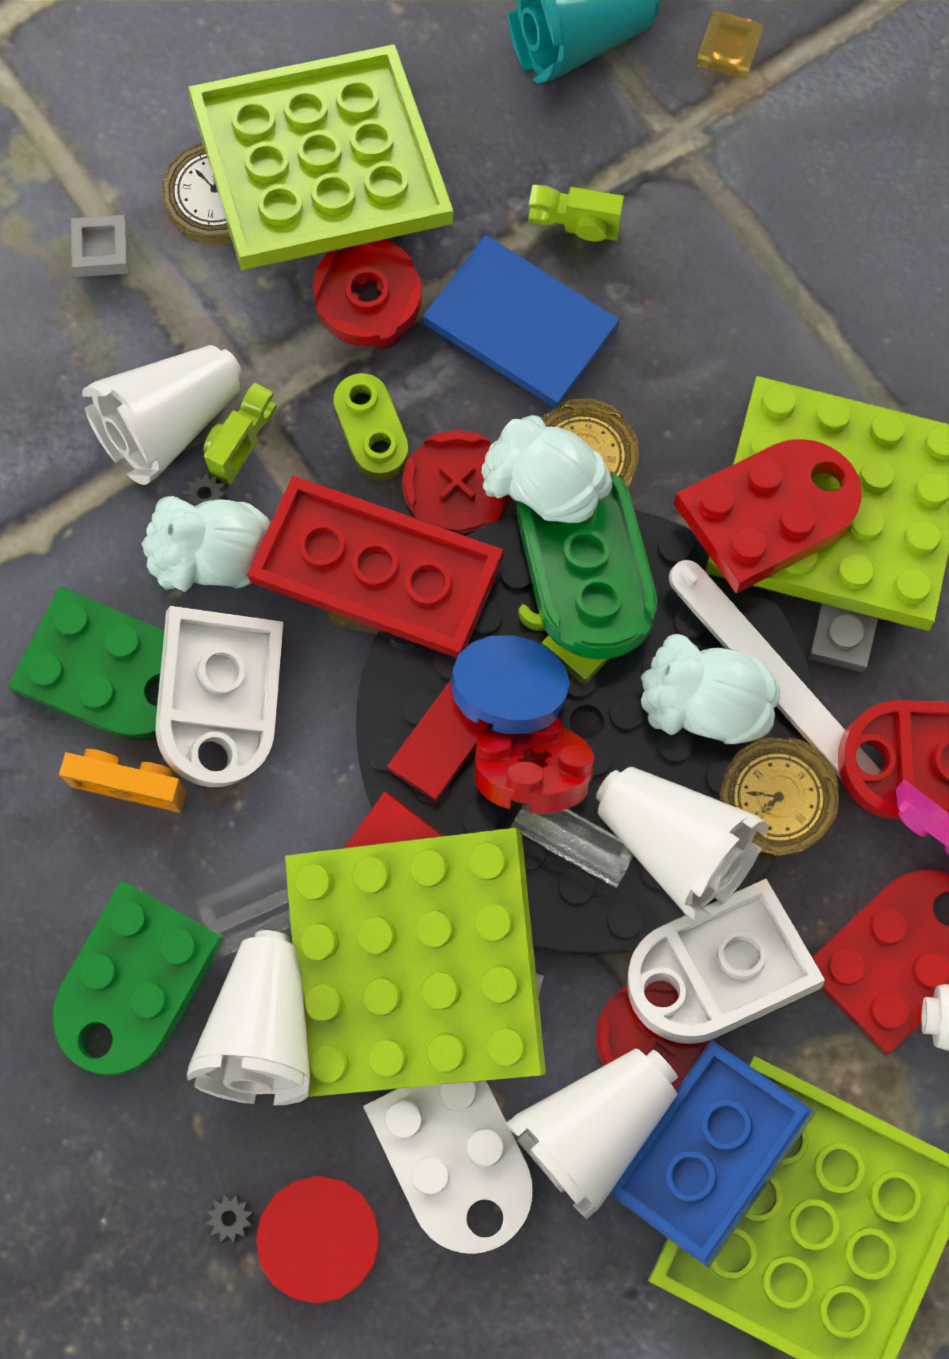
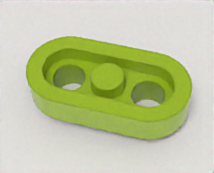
[334,373,409,481]

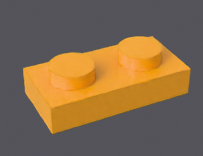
[59,749,187,813]

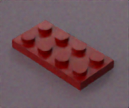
[247,475,504,658]

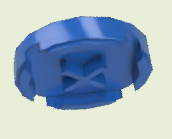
[450,635,570,734]

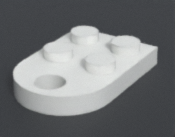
[156,606,283,787]
[627,879,825,1044]
[363,1081,532,1254]

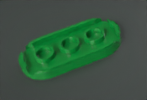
[517,471,657,659]

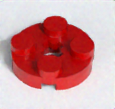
[312,239,422,348]
[475,718,594,814]

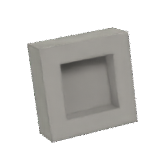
[71,215,130,277]
[808,603,878,673]

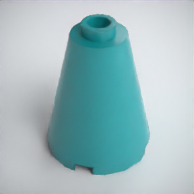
[507,0,660,83]

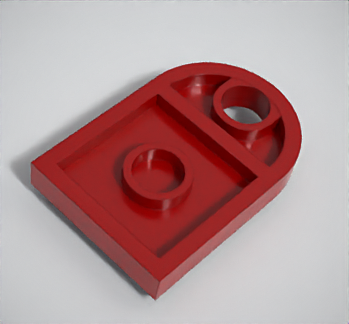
[674,439,862,593]
[838,700,949,820]
[812,870,949,1056]

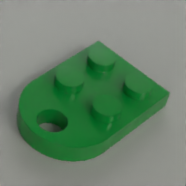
[8,586,164,740]
[53,880,226,1076]

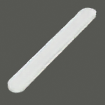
[669,560,881,780]

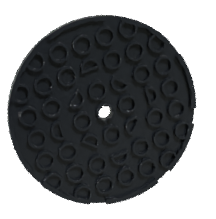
[356,509,816,955]

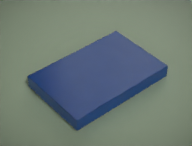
[423,234,620,410]
[609,1040,815,1269]

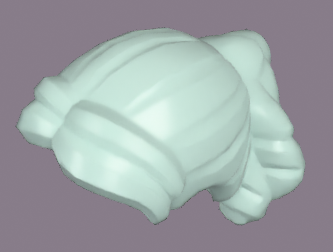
[482,415,612,523]
[142,496,271,592]
[641,634,780,744]

